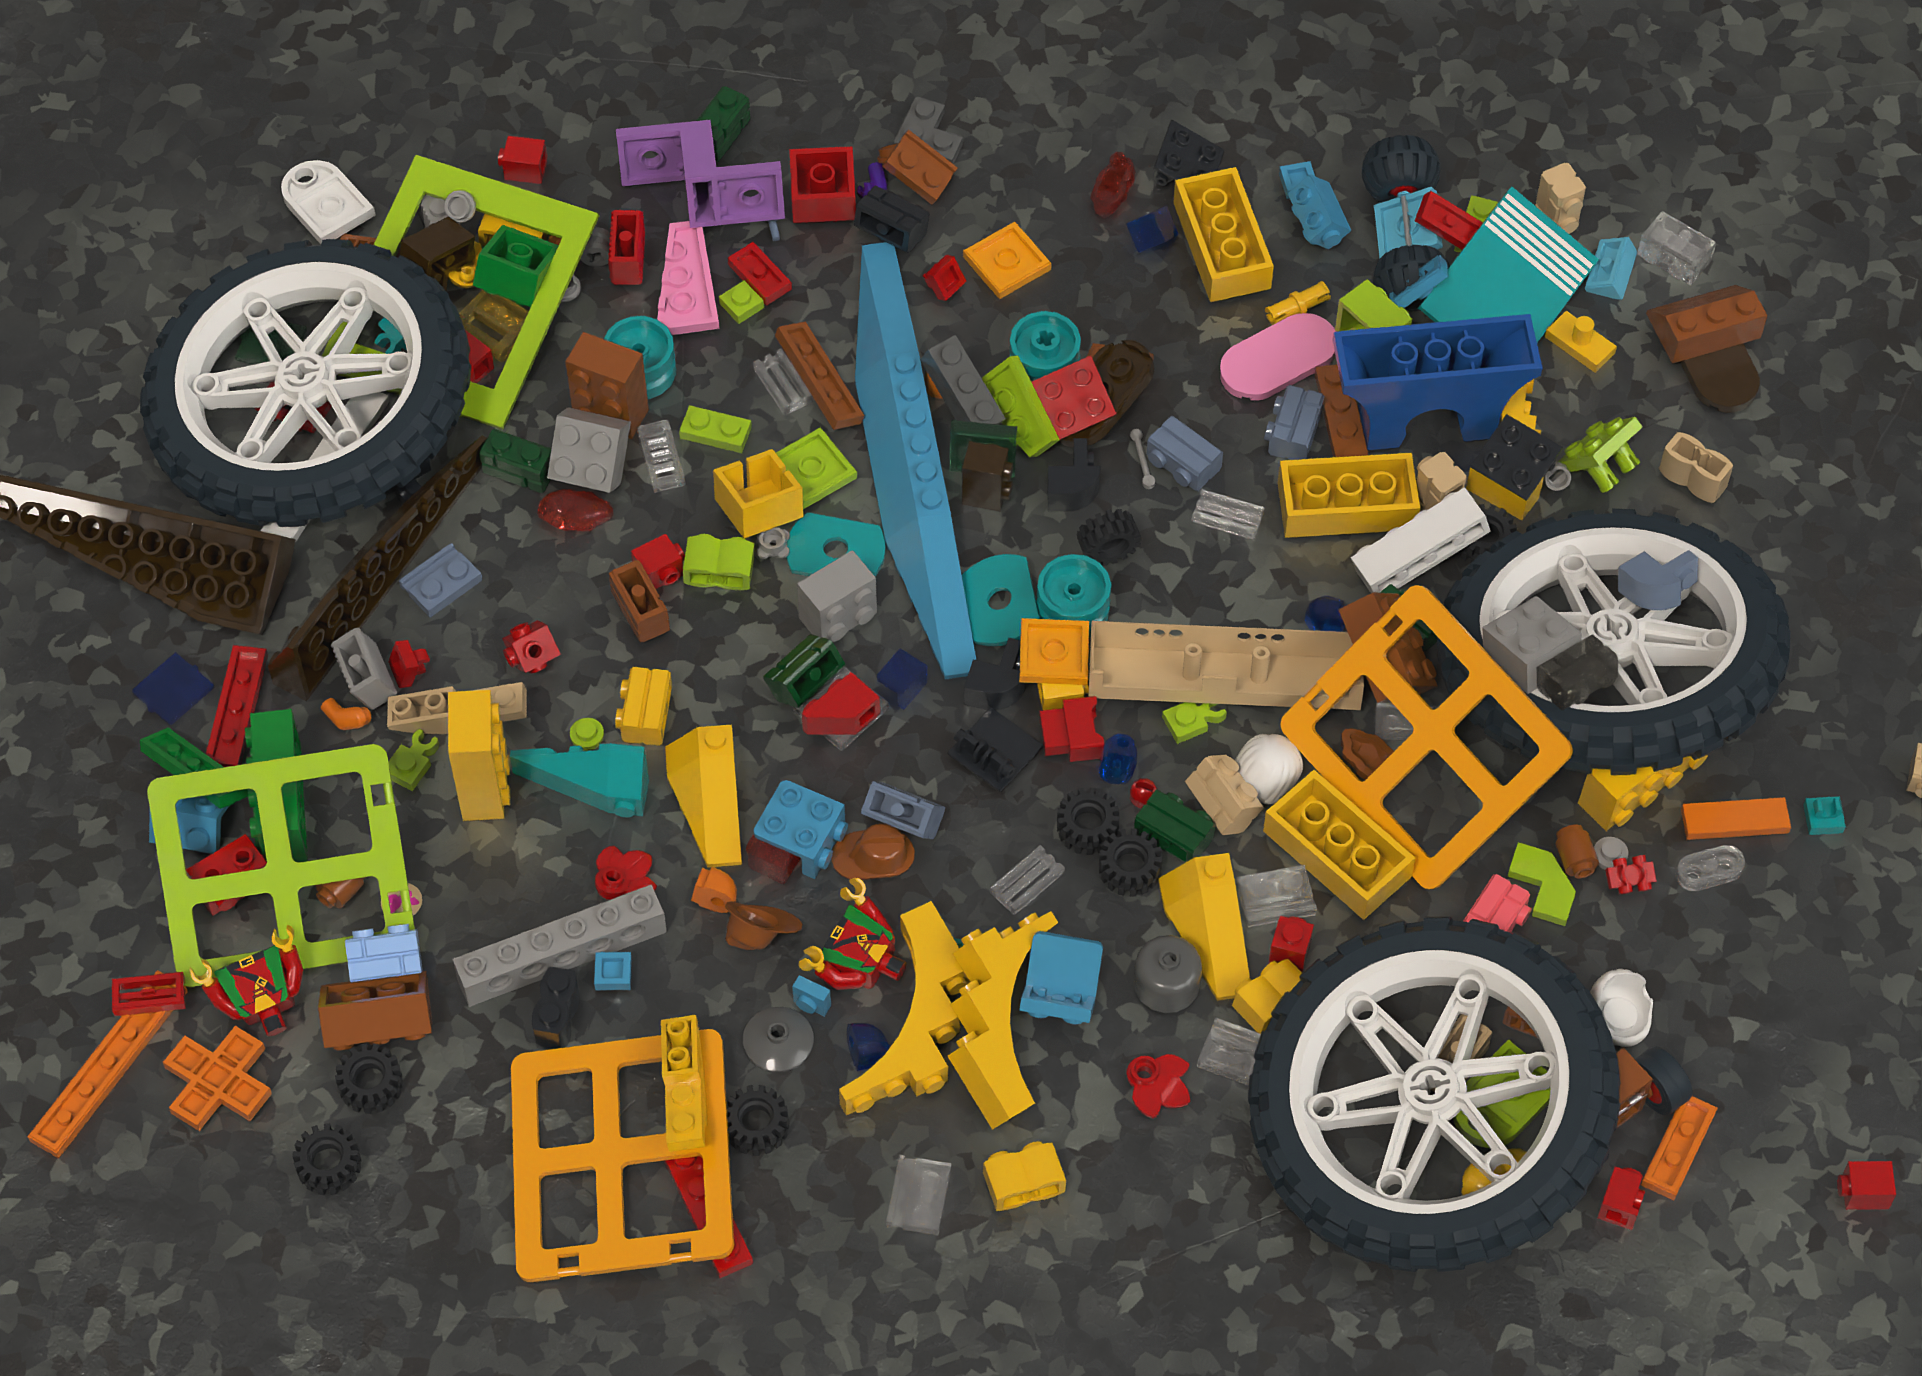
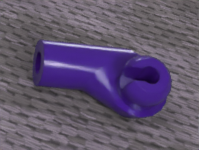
[857,162,888,199]

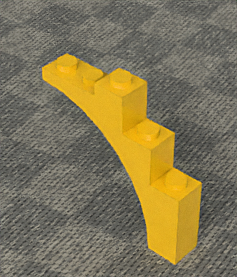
[839,901,970,1116]
[948,911,1058,1130]

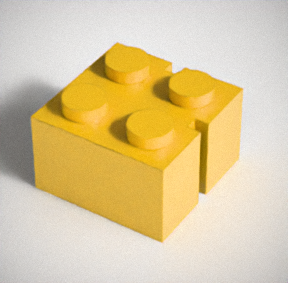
[713,449,803,539]

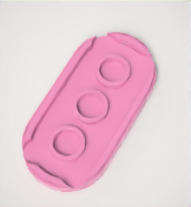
[1220,313,1336,401]

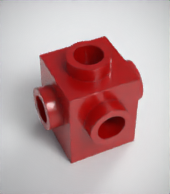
[502,620,561,674]

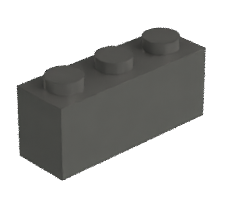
[920,335,1006,442]

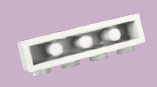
[1351,487,1491,593]

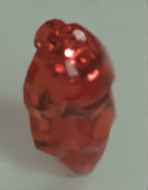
[1090,152,1136,218]
[537,489,613,531]

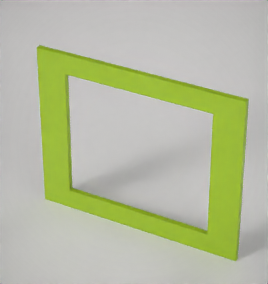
[322,155,599,430]

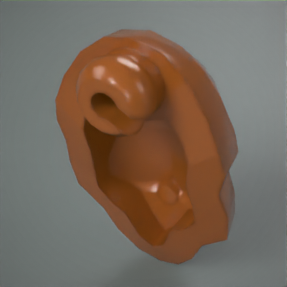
[1341,728,1394,780]

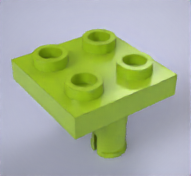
[1558,417,1642,493]

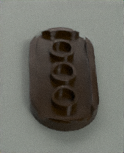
[1058,340,1154,448]
[1680,343,1760,413]

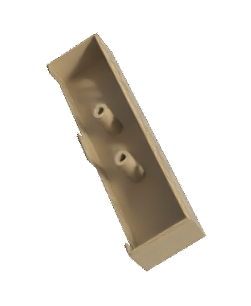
[1088,621,1364,710]

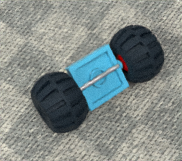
[1361,135,1450,311]

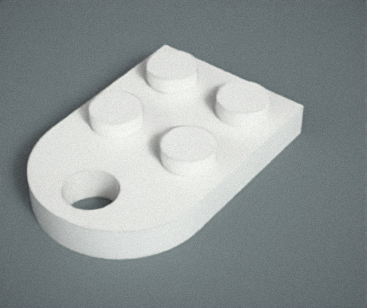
[281,160,376,244]

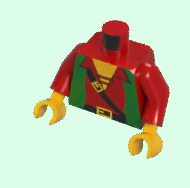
[799,878,907,990]
[189,925,304,1036]

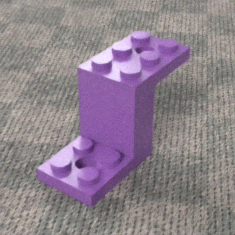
[616,120,785,228]

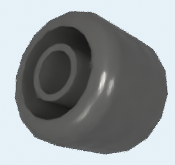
[1134,935,1202,1013]

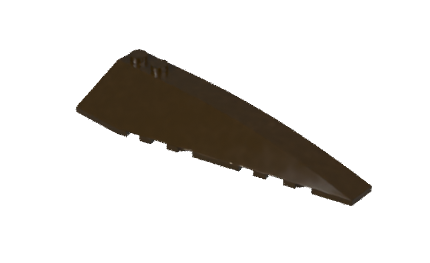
[268,435,487,701]
[0,475,296,635]

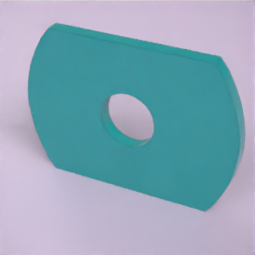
[787,512,885,576]
[962,554,1040,646]

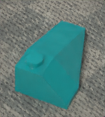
[510,743,649,818]

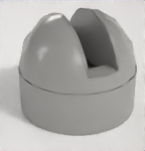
[1544,462,1571,491]

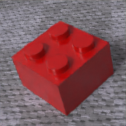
[789,146,856,223]

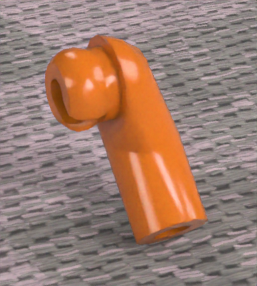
[321,698,372,730]

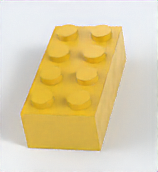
[1174,167,1274,302]
[1277,453,1420,538]
[448,690,510,821]
[1578,755,1708,831]
[1263,770,1415,920]

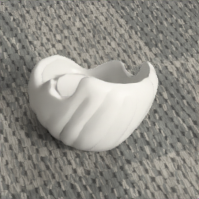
[1235,734,1303,805]
[1590,969,1653,1047]

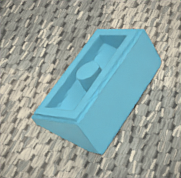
[1585,237,1637,300]

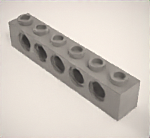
[453,884,667,1007]

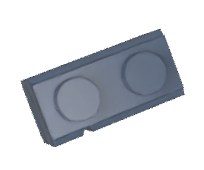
[1264,385,1325,460]
[1146,416,1223,491]
[861,781,945,839]

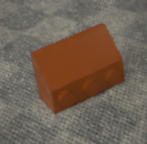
[1646,285,1767,364]
[318,971,432,1050]

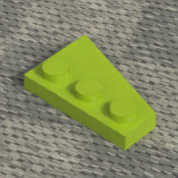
[982,356,1060,457]

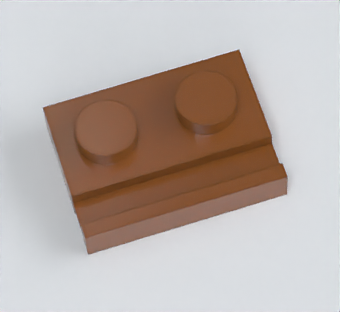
[882,129,958,205]

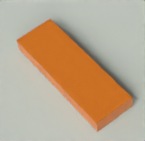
[1681,797,1791,840]
[1641,1096,1718,1201]

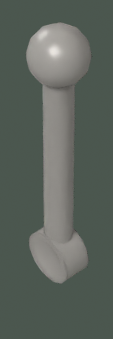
[1130,429,1155,489]

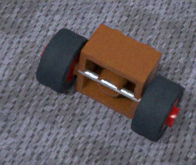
[1604,1046,1693,1163]

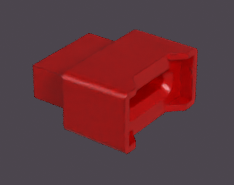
[1039,696,1104,762]

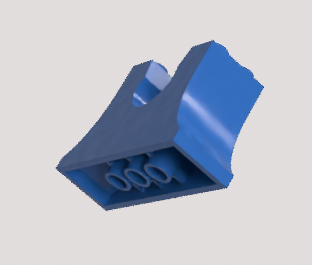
[1333,314,1542,450]

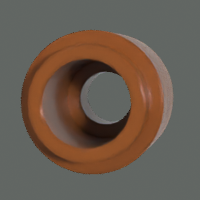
[1555,824,1599,879]
[316,877,366,909]

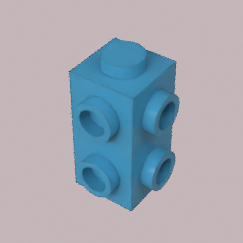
[1287,174,1352,250]

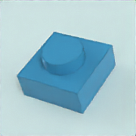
[1279,161,1315,199]
[594,952,632,990]
[792,975,831,1017]

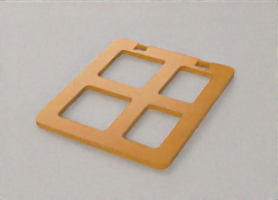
[1281,585,1573,889]
[511,1029,734,1282]

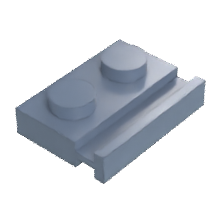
[399,543,482,618]

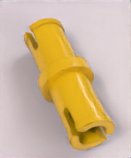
[1265,281,1331,325]

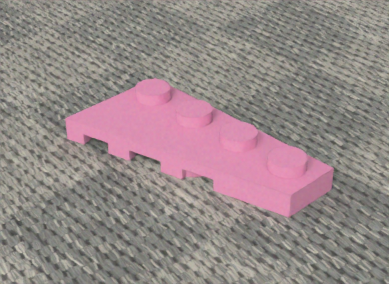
[657,221,719,335]

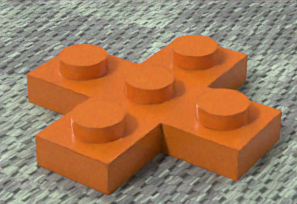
[163,1026,272,1131]

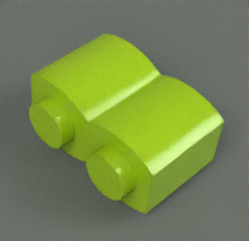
[683,534,754,590]

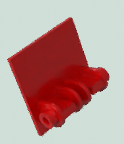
[1032,355,1117,440]

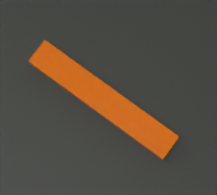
[27,970,188,1159]

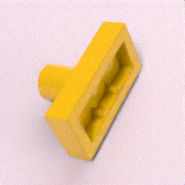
[1545,311,1617,373]

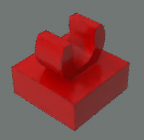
[923,255,967,301]
[388,640,430,688]

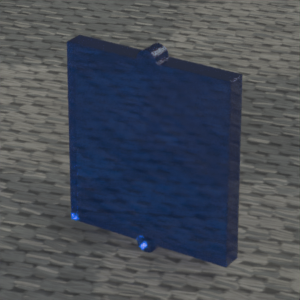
[132,652,215,726]

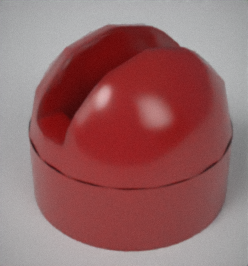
[1130,778,1157,808]

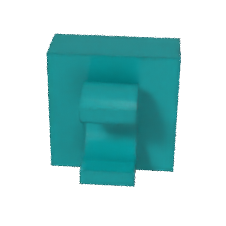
[374,317,407,354]
[1803,796,1846,835]

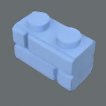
[345,924,423,982]

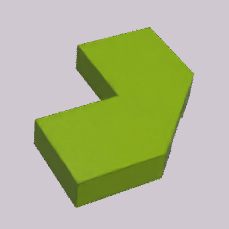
[1507,842,1576,926]

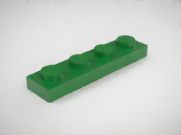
[139,727,248,809]

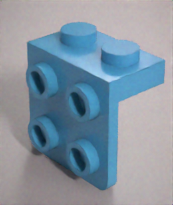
[754,780,848,879]
[149,796,229,854]
[1019,931,1103,1024]

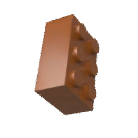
[565,332,649,439]
[1338,592,1438,703]

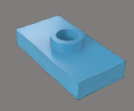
[1389,255,1448,308]

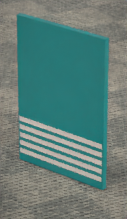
[1418,186,1599,343]

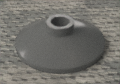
[743,1007,814,1073]

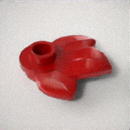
[594,845,657,900]
[1126,1054,1190,1119]

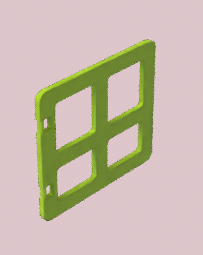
[147,744,415,987]

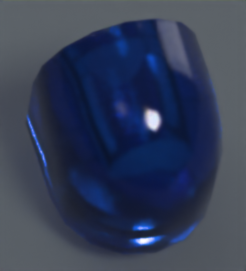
[1304,596,1345,632]
[1099,733,1138,785]
[846,1023,890,1071]

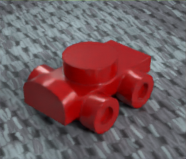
[1605,855,1657,895]

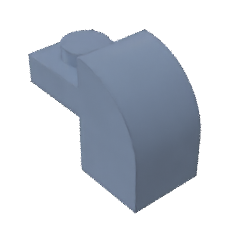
[1618,550,1698,610]

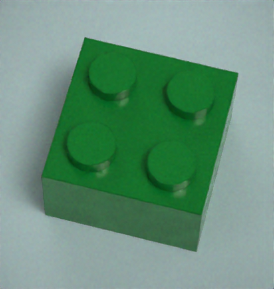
[473,225,559,307]

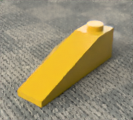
[665,725,742,868]
[1158,853,1250,1001]

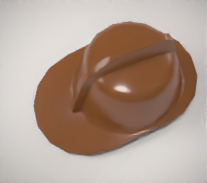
[831,823,915,880]
[725,902,803,950]

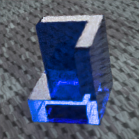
[1126,205,1178,253]
[877,648,927,710]

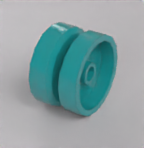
[1009,311,1081,382]
[604,316,676,399]
[1037,554,1111,638]

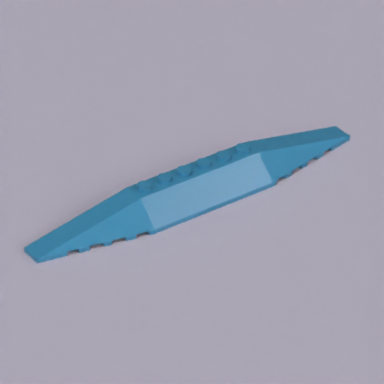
[855,242,976,679]

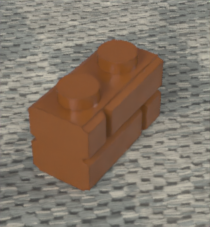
[609,560,670,643]

